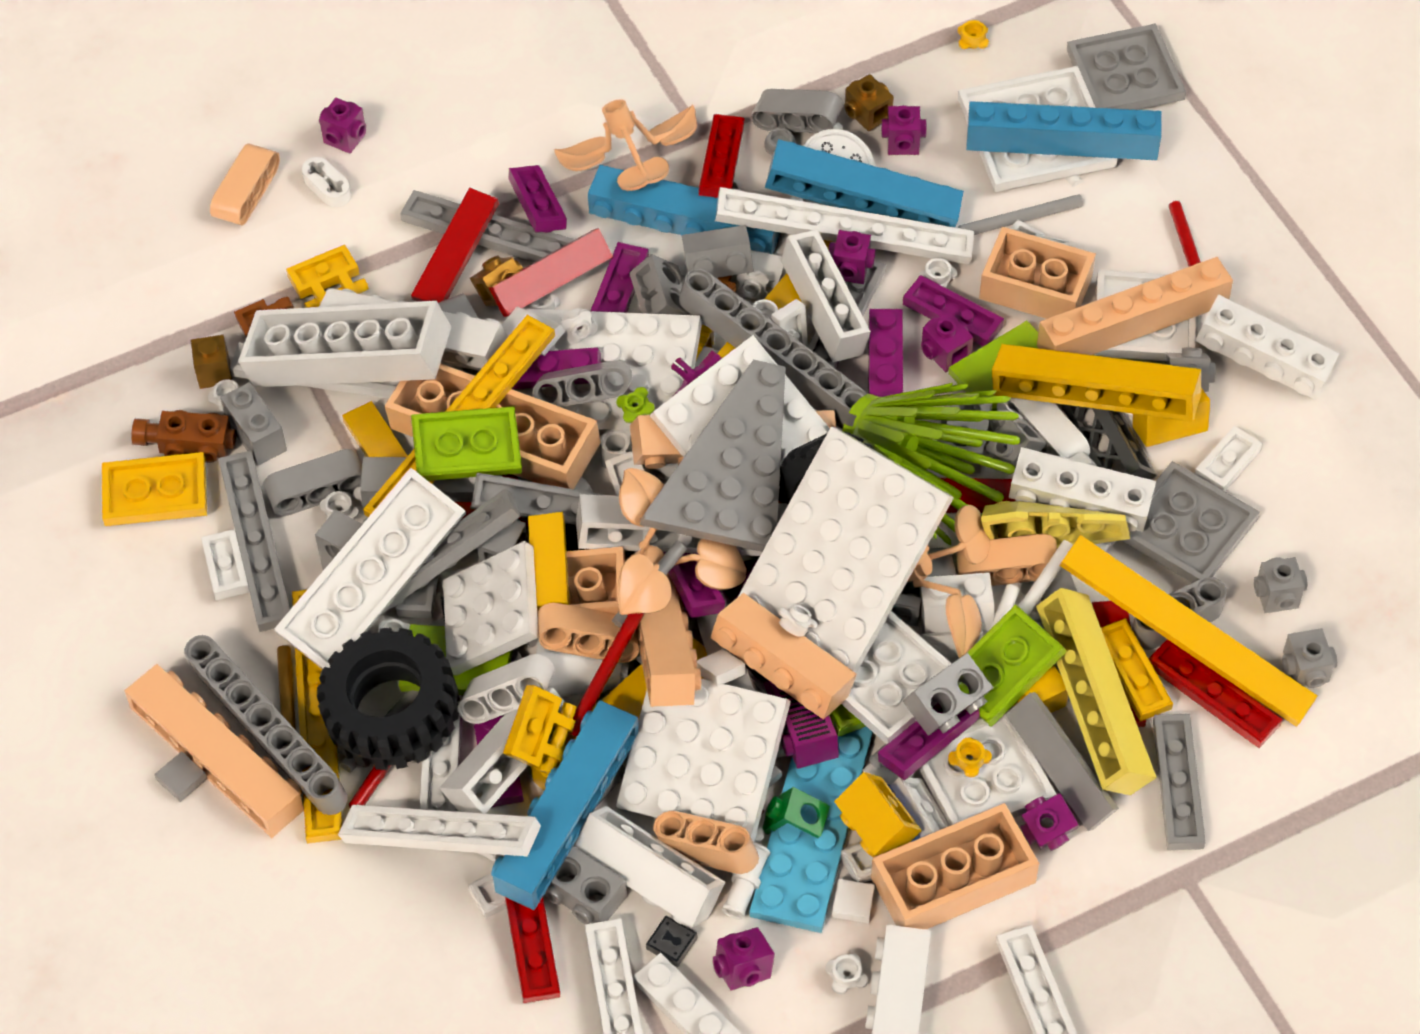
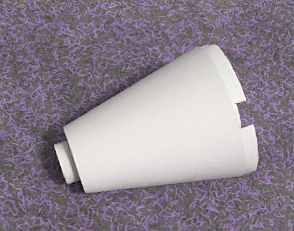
[536,638,629,697]

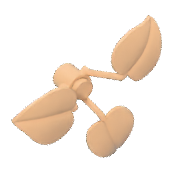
[554,99,697,191]
[618,468,747,615]
[907,505,990,658]

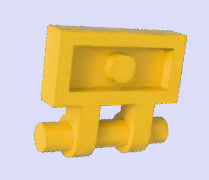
[286,244,369,308]
[503,685,577,775]

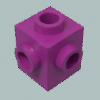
[319,97,366,154]
[881,105,926,155]
[828,230,876,284]
[921,312,974,373]
[1019,793,1079,851]
[712,927,775,991]

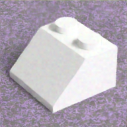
[918,573,995,635]

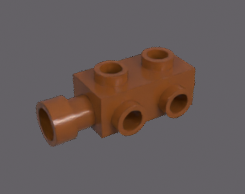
[131,410,236,463]

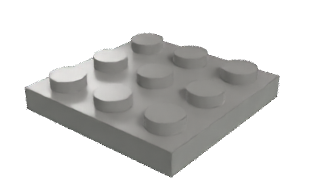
[1067,23,1186,110]
[1121,461,1260,583]

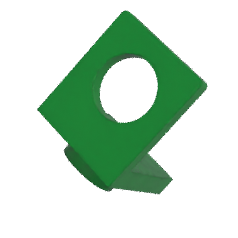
[762,787,830,838]

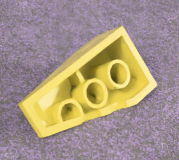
[981,501,1130,549]

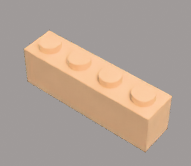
[710,593,857,720]

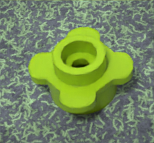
[616,387,655,423]

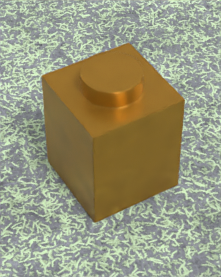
[191,334,232,389]

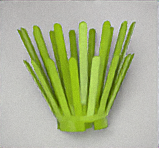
[842,383,1020,545]

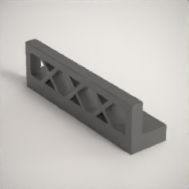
[1061,404,1157,480]

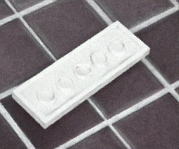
[274,468,466,669]

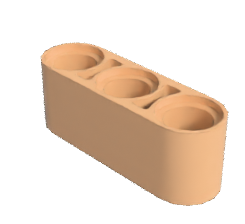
[210,143,280,226]
[957,534,1057,586]
[537,603,639,663]
[653,811,759,874]

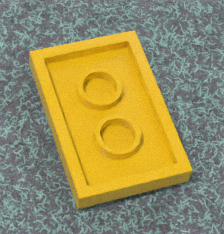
[102,452,207,526]

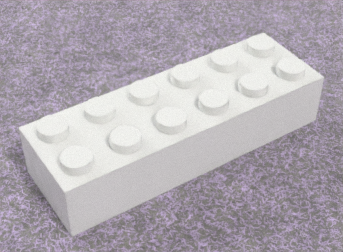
[238,301,452,387]

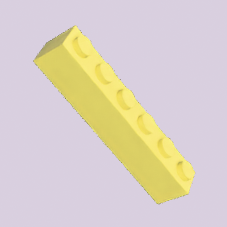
[1036,588,1157,795]

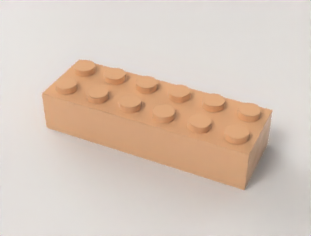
[384,363,601,489]

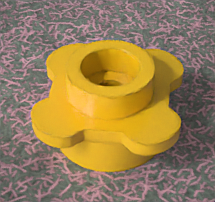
[957,20,989,49]
[948,738,992,777]

